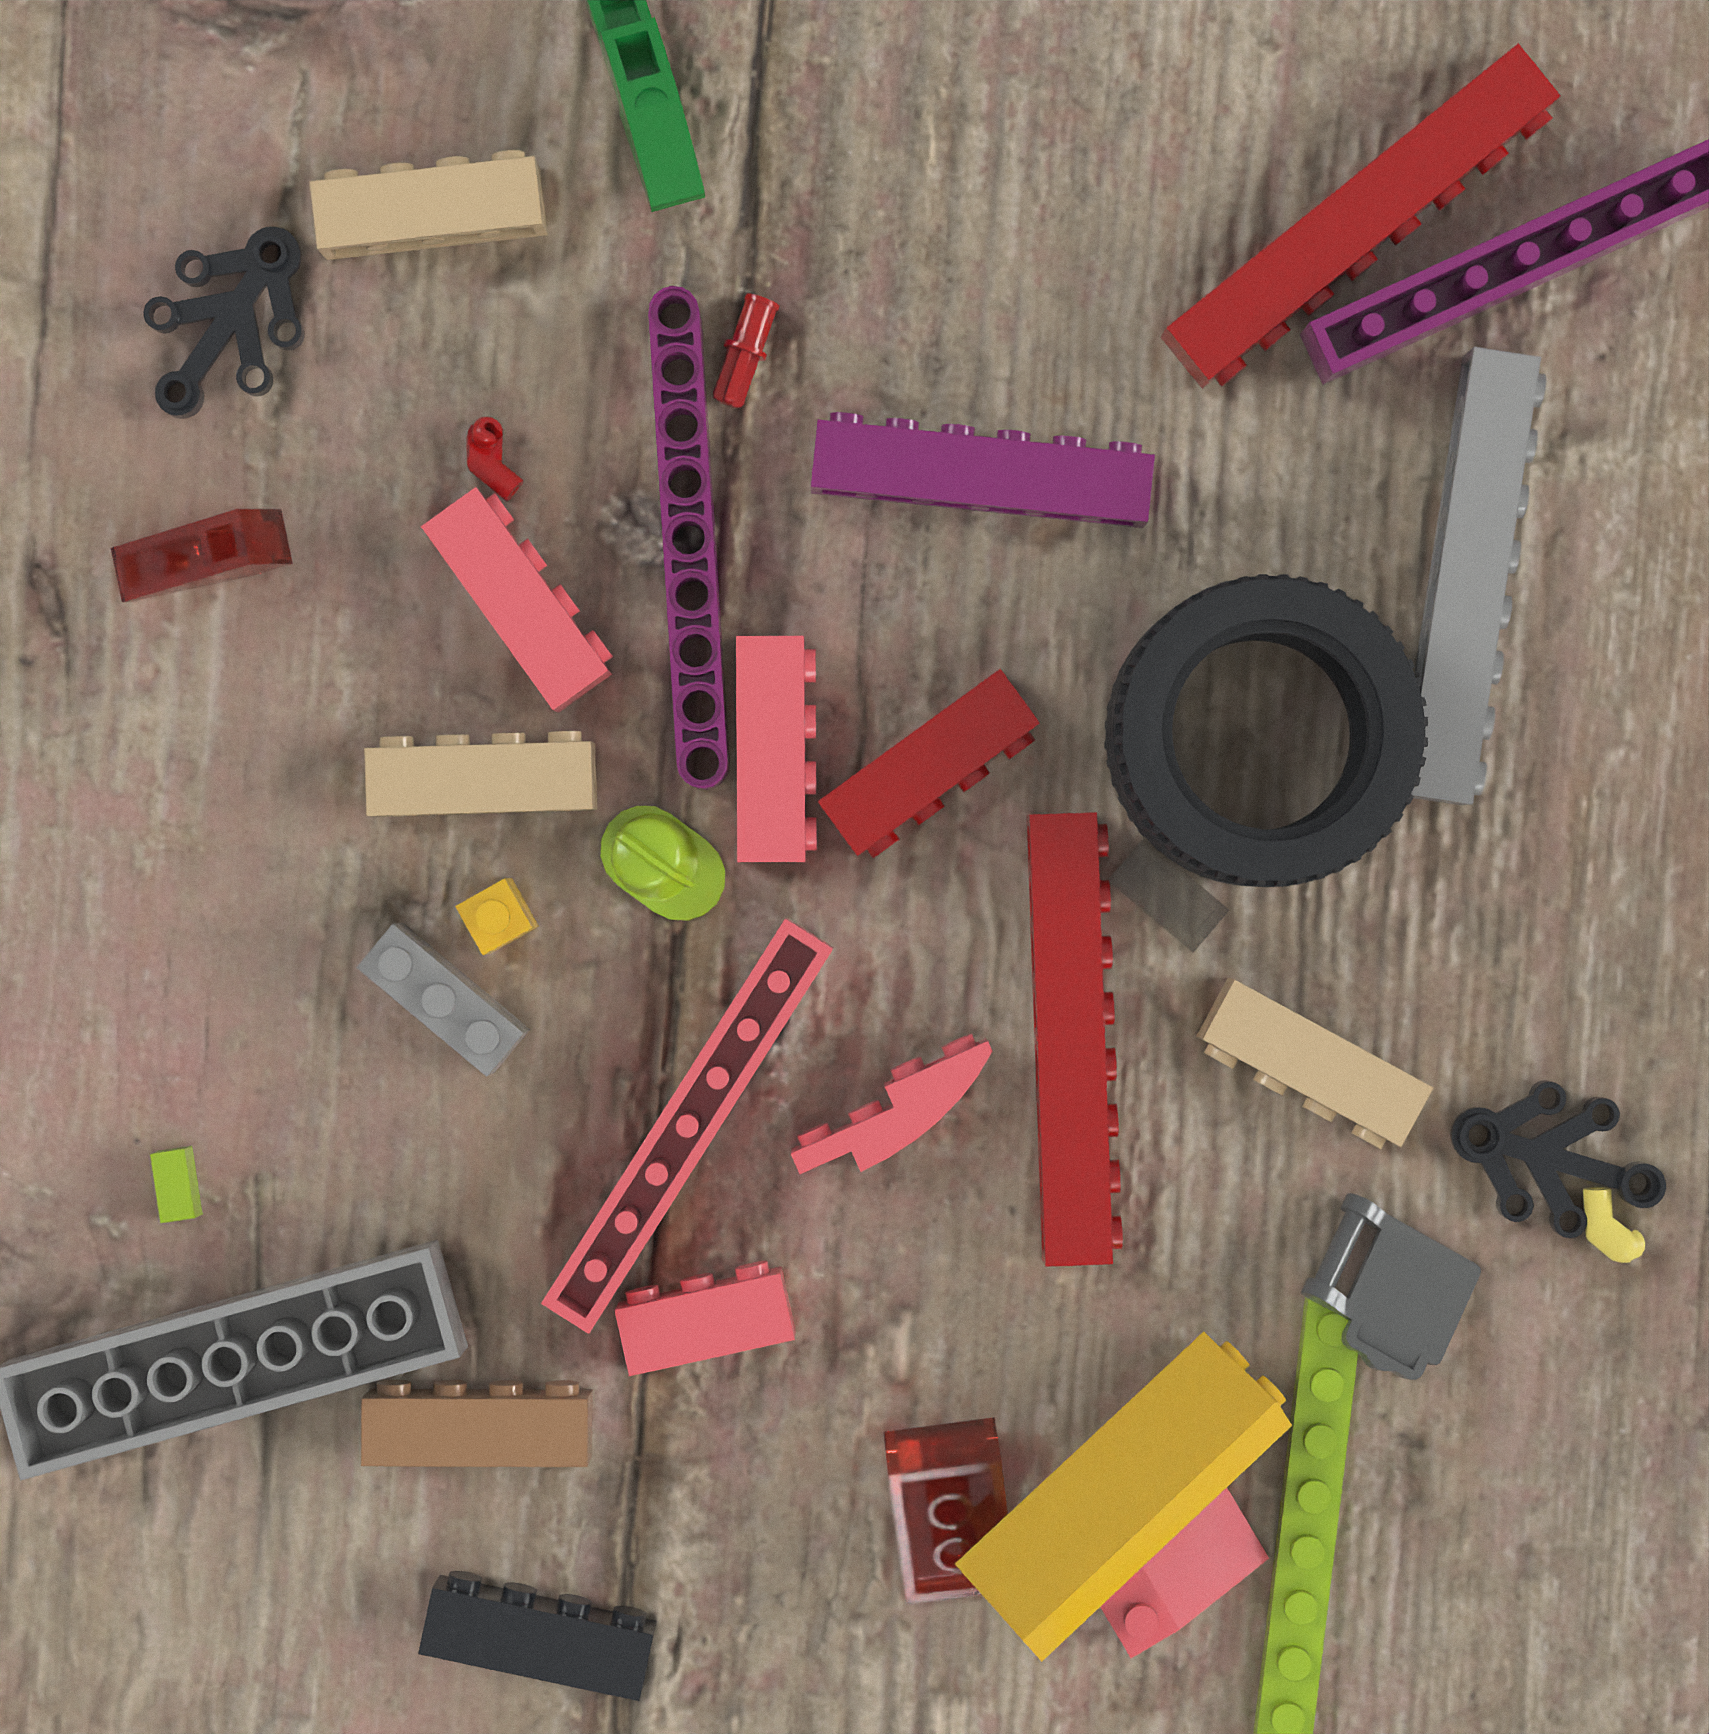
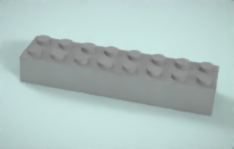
[0,1239,468,1481]

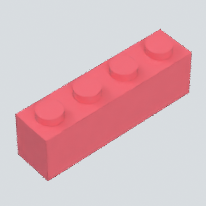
[421,487,613,713]
[736,636,817,862]

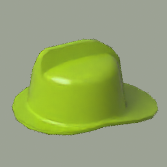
[600,806,725,921]

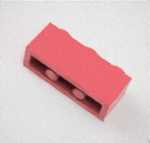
[614,1261,796,1376]

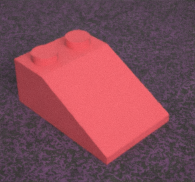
[1100,1488,1269,1658]

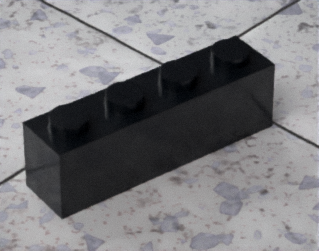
[418,1571,657,1701]

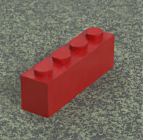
[817,668,1040,858]

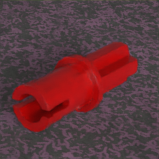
[713,293,780,408]

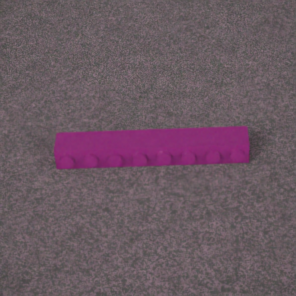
[1299,139,1709,385]

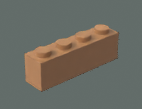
[361,1380,593,1467]

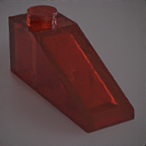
[111,509,293,603]

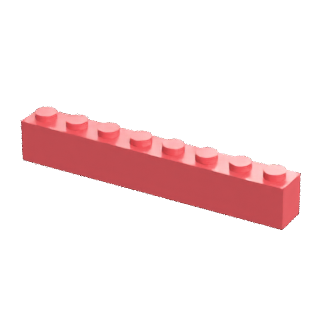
[541,917,834,1334]

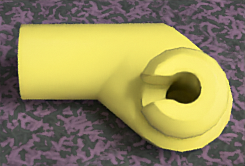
[1583,1187,1645,1263]

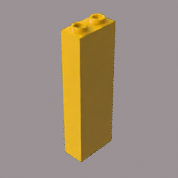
[955,1332,1292,1662]

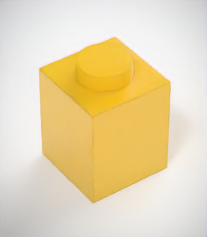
[455,878,539,955]

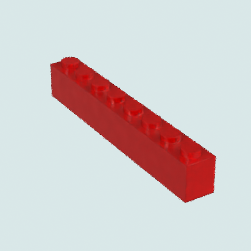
[1161,43,1561,389]
[1026,812,1123,1267]

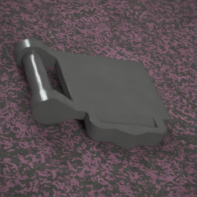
[1301,1193,1481,1380]

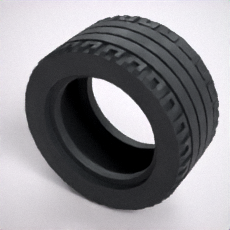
[1104,574,1428,887]

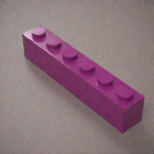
[810,412,1155,528]

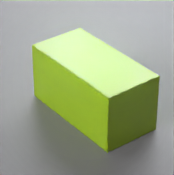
[150,1146,203,1223]

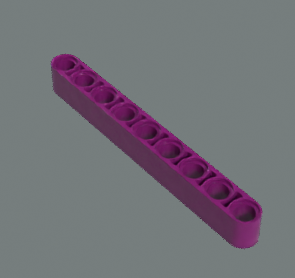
[648,286,730,790]

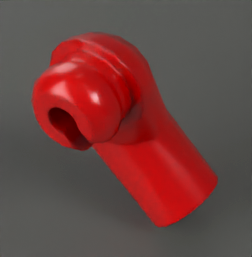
[466,416,524,502]

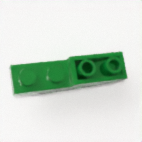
[586,0,705,212]

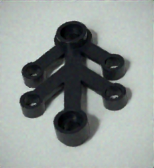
[143,227,305,419]
[1450,1080,1666,1238]

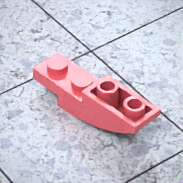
[791,1034,993,1174]

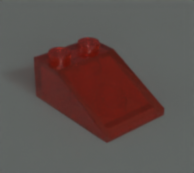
[883,1417,1008,1605]

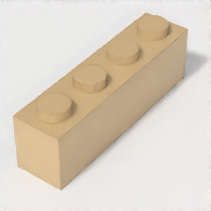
[309,150,548,260]
[364,731,597,817]
[1196,978,1433,1149]

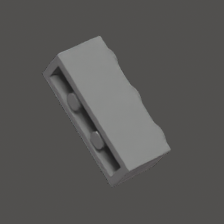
[356,923,531,1077]

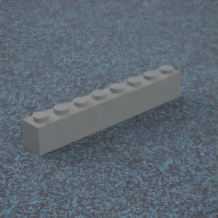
[1411,347,1546,806]

